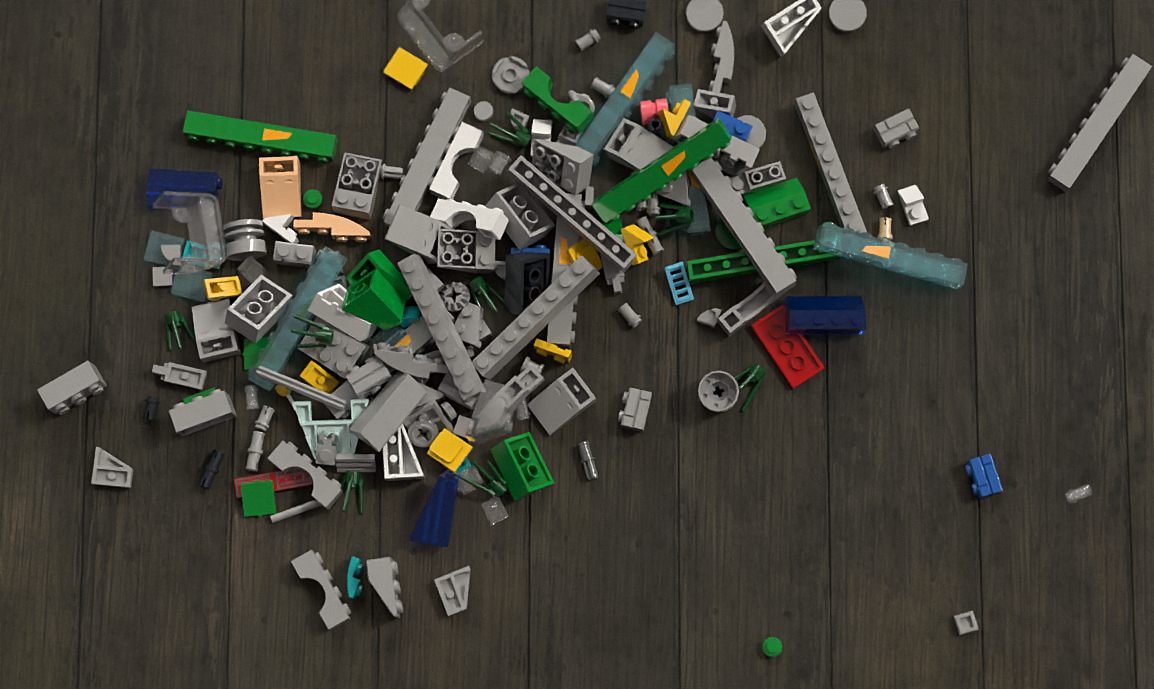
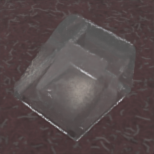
[468,146,496,174]
[481,497,508,525]

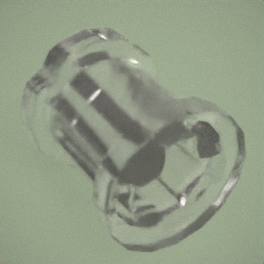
[487,151,511,176]

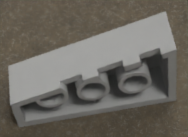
[672,115,760,177]

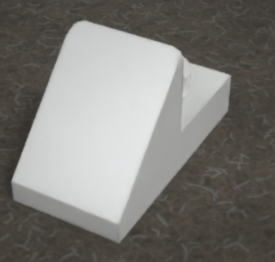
[530,119,552,157]
[897,185,929,226]
[263,214,299,244]

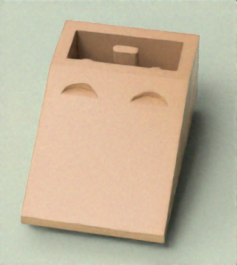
[259,156,301,218]

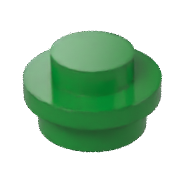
[303,189,322,208]
[762,637,782,657]

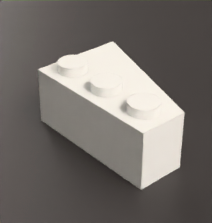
[761,0,821,57]
[308,284,377,341]
[383,423,425,481]

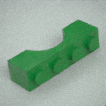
[522,67,595,134]

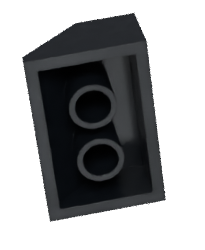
[505,252,550,316]

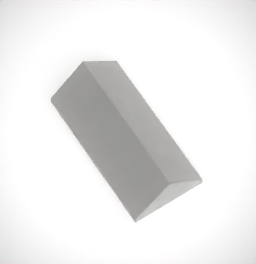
[349,372,427,452]

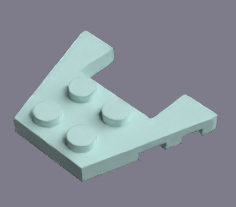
[293,399,369,459]

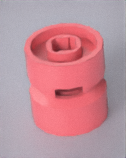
[640,98,668,126]

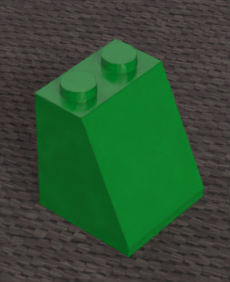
[342,269,406,330]

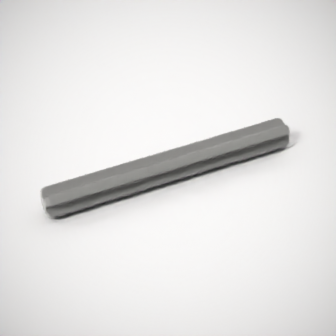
[256,366,347,410]

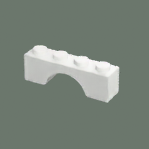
[428,122,484,200]
[430,198,509,240]

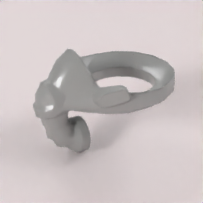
[568,90,595,114]

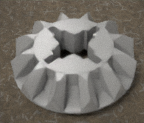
[440,282,470,311]
[408,419,439,447]

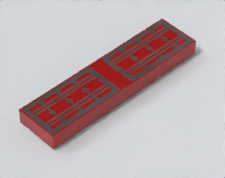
[234,469,314,498]

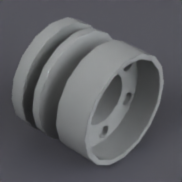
[223,219,267,261]
[698,371,739,413]

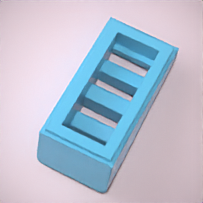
[664,262,694,306]

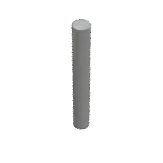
[270,499,322,523]

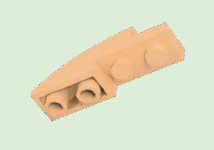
[294,212,371,242]

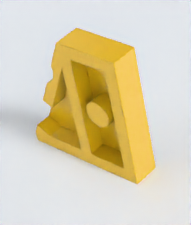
[533,338,572,364]

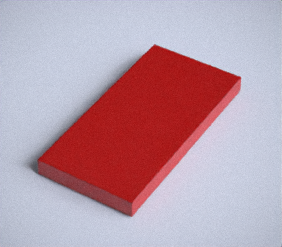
[750,305,825,390]

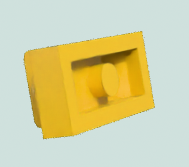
[659,99,691,138]
[621,224,654,265]
[203,276,242,302]
[300,361,339,394]

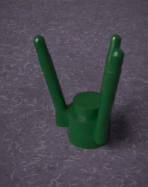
[489,112,532,149]
[655,203,695,237]
[469,276,505,316]
[164,311,197,351]
[291,314,334,348]
[734,363,766,412]
[460,461,508,497]
[334,471,364,514]

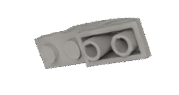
[708,21,734,93]
[729,161,786,196]
[373,342,449,379]
[476,365,545,433]

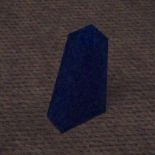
[146,168,223,210]
[410,471,460,547]

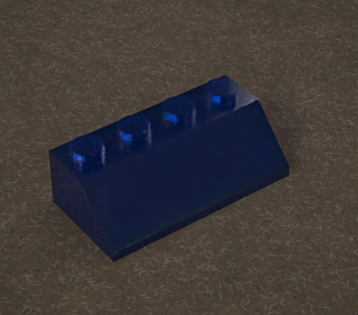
[785,296,866,334]

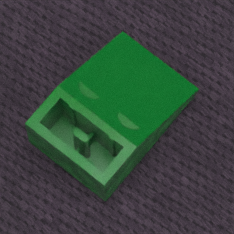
[346,249,413,302]

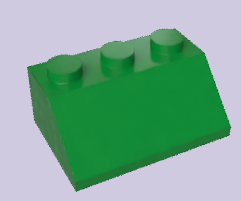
[743,178,811,229]
[490,432,554,501]

